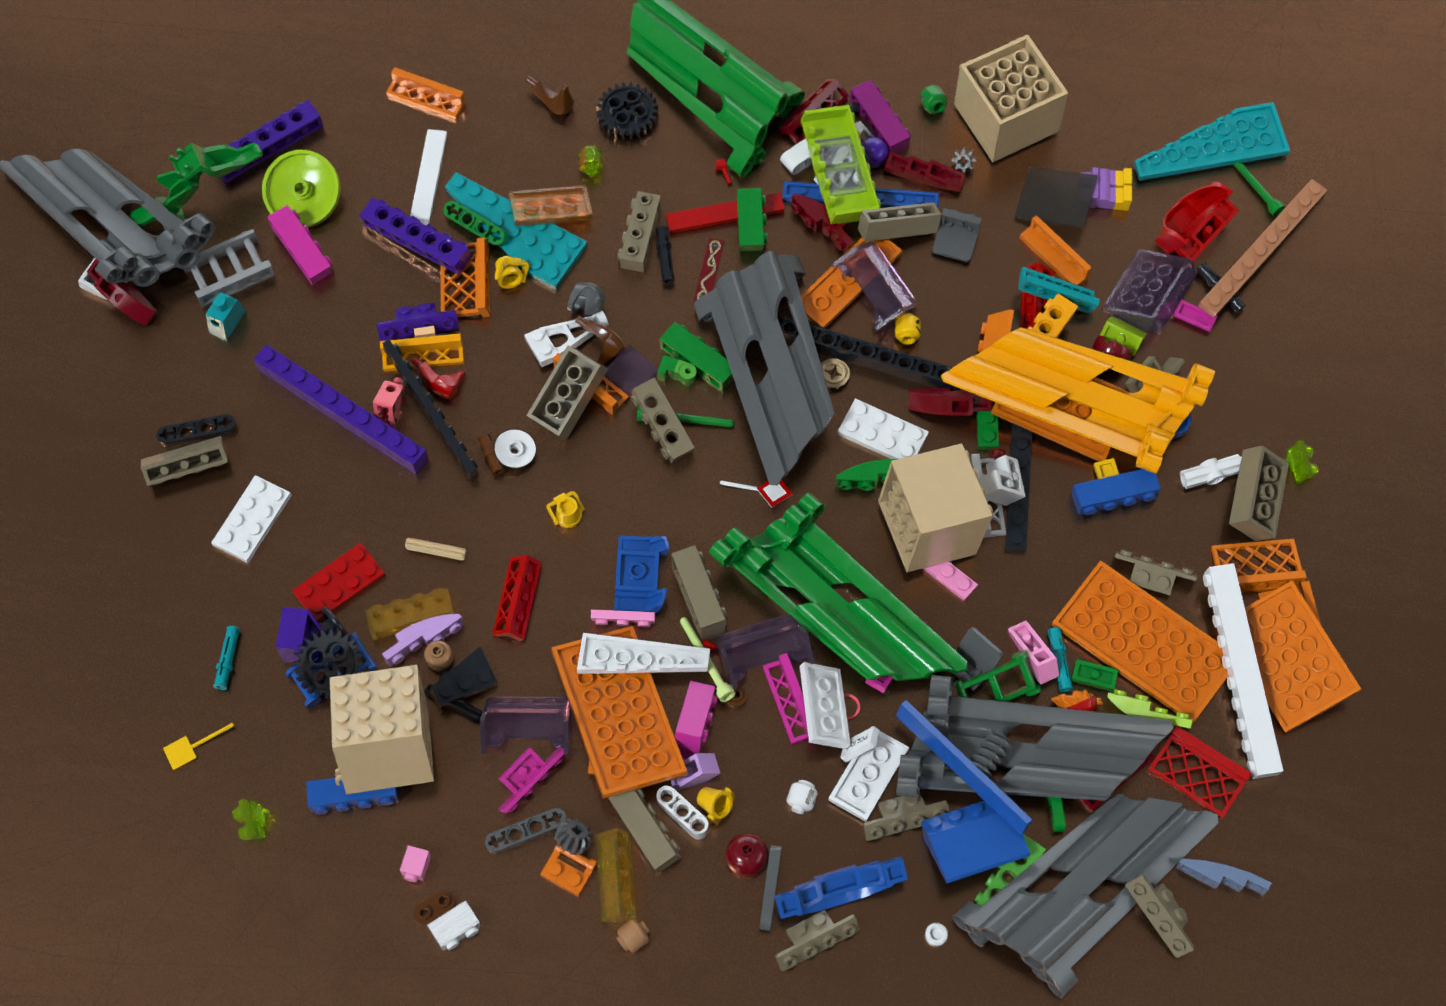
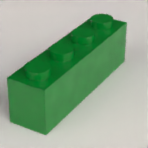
[660,322,734,393]

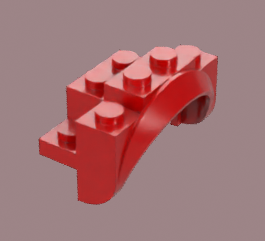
[1154,182,1239,265]

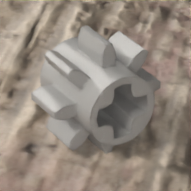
[952,147,977,173]

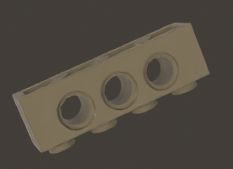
[631,377,695,463]

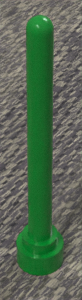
[1233,162,1286,217]
[637,406,735,427]

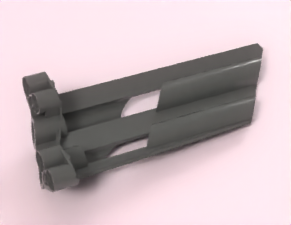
[0,149,215,287]
[694,251,834,486]
[896,675,1174,801]
[952,794,1218,998]

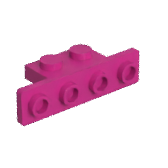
[498,747,566,813]

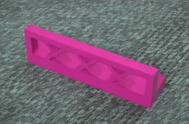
[763,653,809,745]

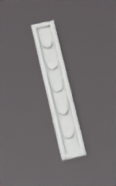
[410,129,447,234]

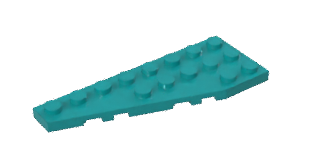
[1134,102,1290,181]
[445,172,587,290]

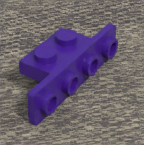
[377,303,459,341]

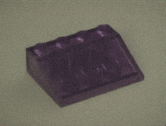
[1102,249,1197,334]

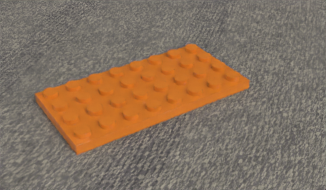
[1052,560,1228,723]
[551,626,687,799]

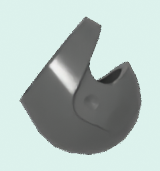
[567,282,605,315]

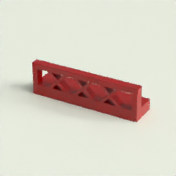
[1020,262,1054,333]
[492,555,542,641]

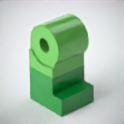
[657,355,697,386]

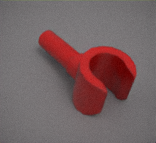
[715,159,733,184]

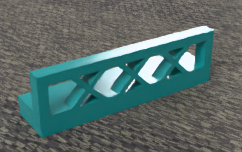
[1018,267,1100,314]

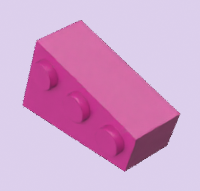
[675,681,718,759]

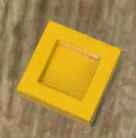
[1093,458,1119,479]

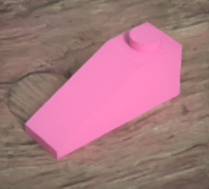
[1008,621,1059,685]

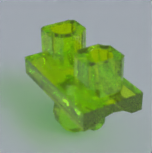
[1284,440,1319,483]
[232,798,270,840]

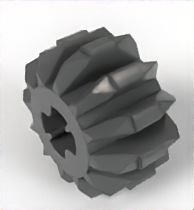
[554,818,593,856]

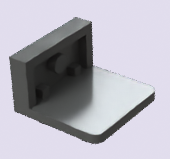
[932,208,982,262]
[954,627,1003,691]

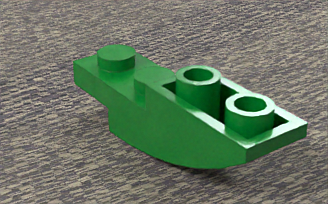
[836,459,897,491]

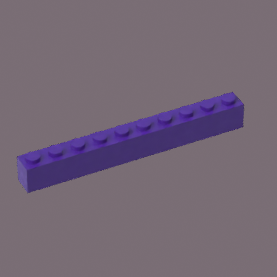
[254,344,429,475]

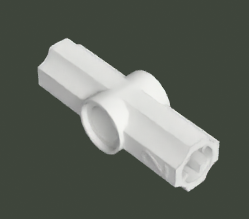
[1180,454,1242,489]

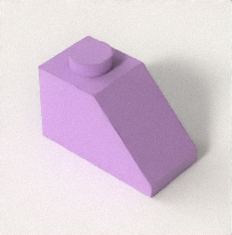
[670,753,720,791]

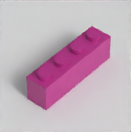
[267,205,332,285]

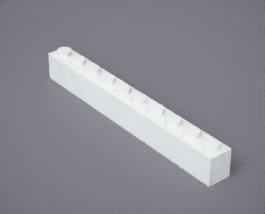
[1203,563,1283,779]

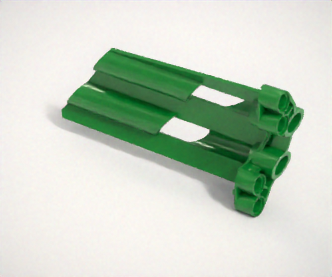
[627,0,805,177]
[709,492,968,681]

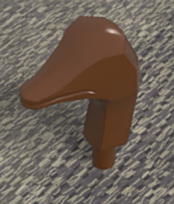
[525,75,574,115]
[575,315,625,365]

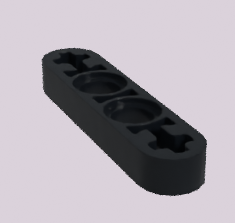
[156,414,237,447]

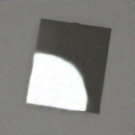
[1015,167,1098,228]

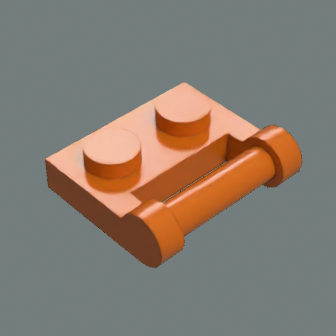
[540,845,598,897]

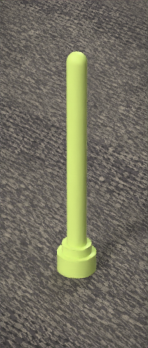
[680,617,735,702]

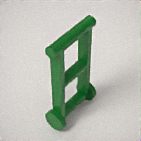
[953,650,1042,702]

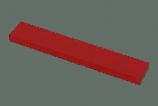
[666,193,785,234]

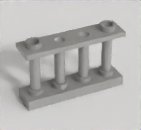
[184,229,275,307]

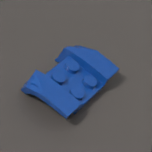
[614,536,670,613]

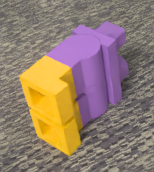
[1079,167,1132,211]

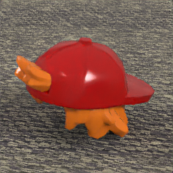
[1051,690,1103,712]

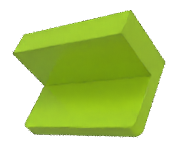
[1100,316,1147,356]

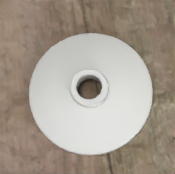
[495,430,536,468]

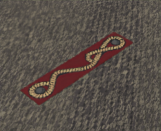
[693,238,724,303]

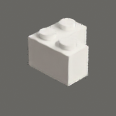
[978,455,1026,506]

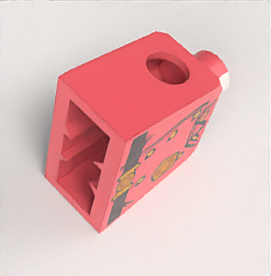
[373,377,406,429]

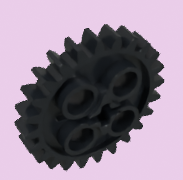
[596,82,658,140]
[292,628,363,699]

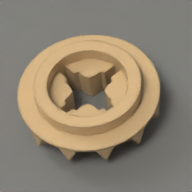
[821,358,850,389]

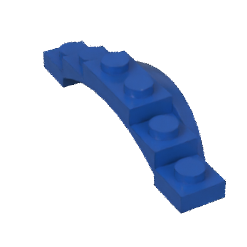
[774,856,908,919]

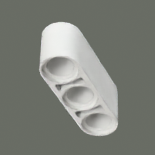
[780,138,834,175]
[657,786,709,840]

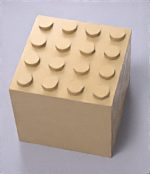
[954,35,1068,162]
[878,443,993,572]
[330,665,434,794]

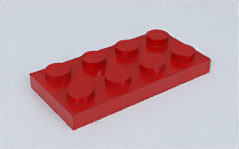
[292,542,386,623]

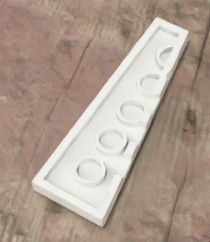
[577,633,710,674]

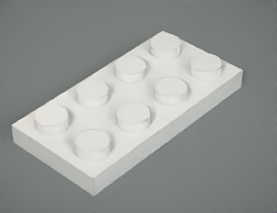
[837,398,929,459]
[211,475,292,563]
[800,662,851,749]
[828,726,909,822]

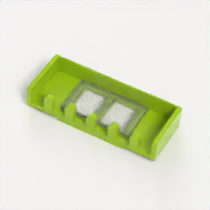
[801,105,881,224]

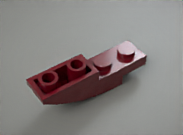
[791,194,854,253]
[87,258,157,326]
[909,387,992,416]

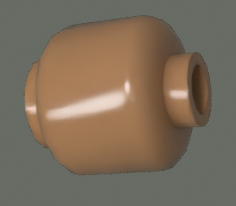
[424,640,453,671]
[616,919,650,952]

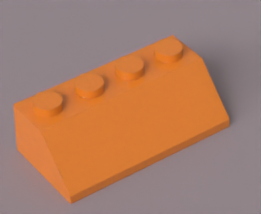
[977,309,1014,352]

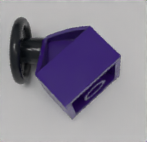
[276,606,350,662]

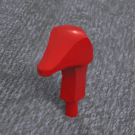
[411,357,466,400]

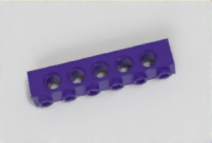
[220,100,323,184]
[359,197,472,275]

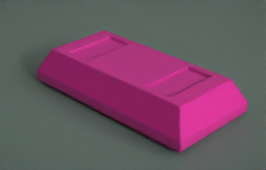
[1173,299,1218,332]

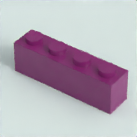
[850,80,911,155]

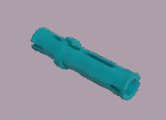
[213,626,240,690]
[1047,627,1073,692]

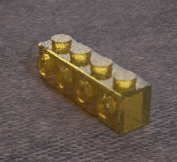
[365,588,454,640]
[596,828,636,923]

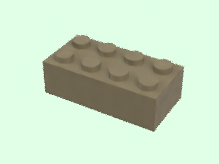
[526,345,608,439]
[1229,445,1289,541]
[671,545,728,642]

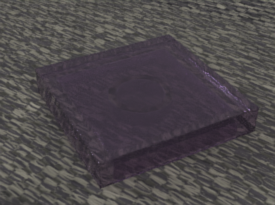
[605,345,659,397]

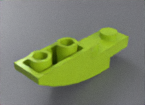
[1107,689,1194,729]

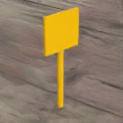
[163,723,234,770]

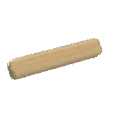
[405,537,466,560]

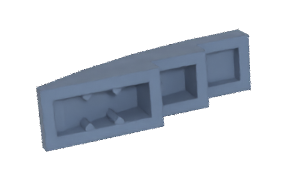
[1176,858,1272,895]

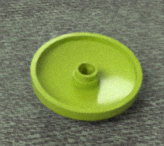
[262,150,341,228]

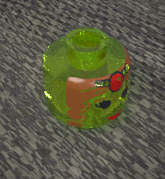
[578,145,603,176]

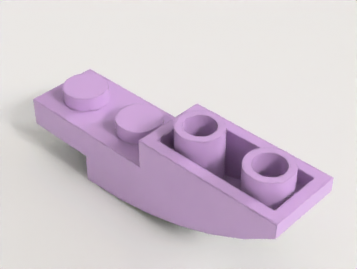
[382,614,464,667]

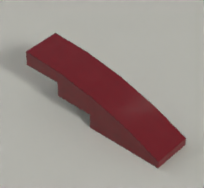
[883,151,966,192]

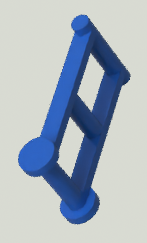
[285,633,377,709]

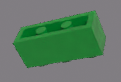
[737,188,767,251]

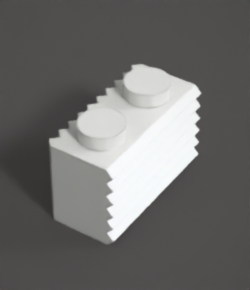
[428,900,481,951]

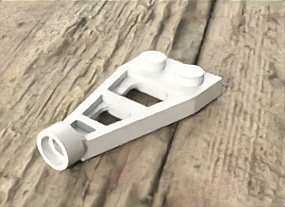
[524,311,608,367]

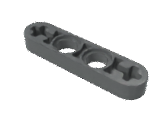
[485,808,567,854]
[759,845,782,931]

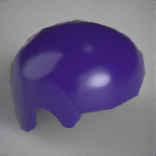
[861,136,889,168]

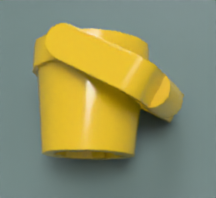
[495,256,529,289]
[546,491,585,528]
[697,787,735,825]

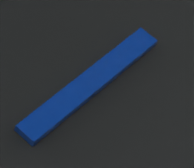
[782,181,939,208]
[896,701,1032,835]

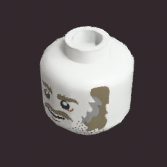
[786,780,818,814]

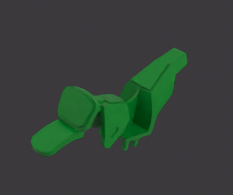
[130,143,263,227]

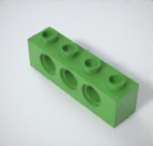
[973,834,1046,907]

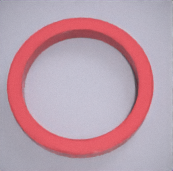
[844,694,860,720]

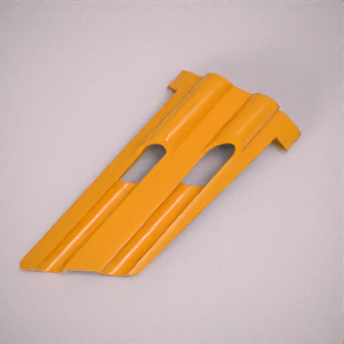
[941,327,1215,474]

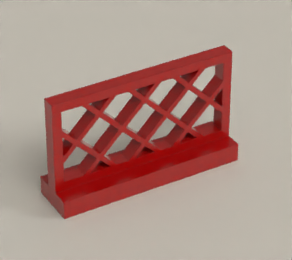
[1148,725,1252,819]

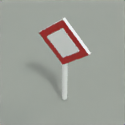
[720,480,793,508]

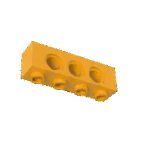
[1028,294,1078,338]

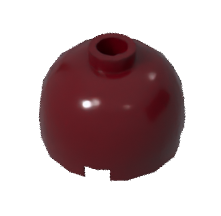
[1091,335,1134,372]
[725,833,769,878]

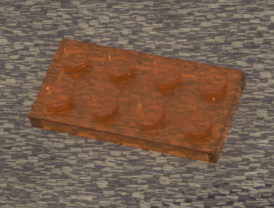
[508,185,593,226]

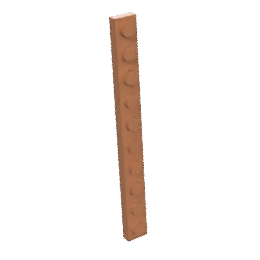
[1198,179,1327,318]

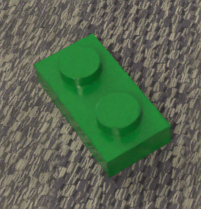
[976,411,999,450]
[1071,659,1118,692]

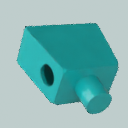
[206,292,246,341]

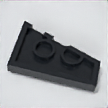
[430,647,498,708]

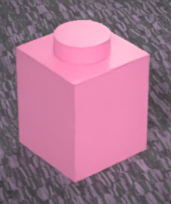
[400,846,432,883]

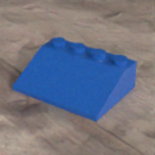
[921,801,1030,883]

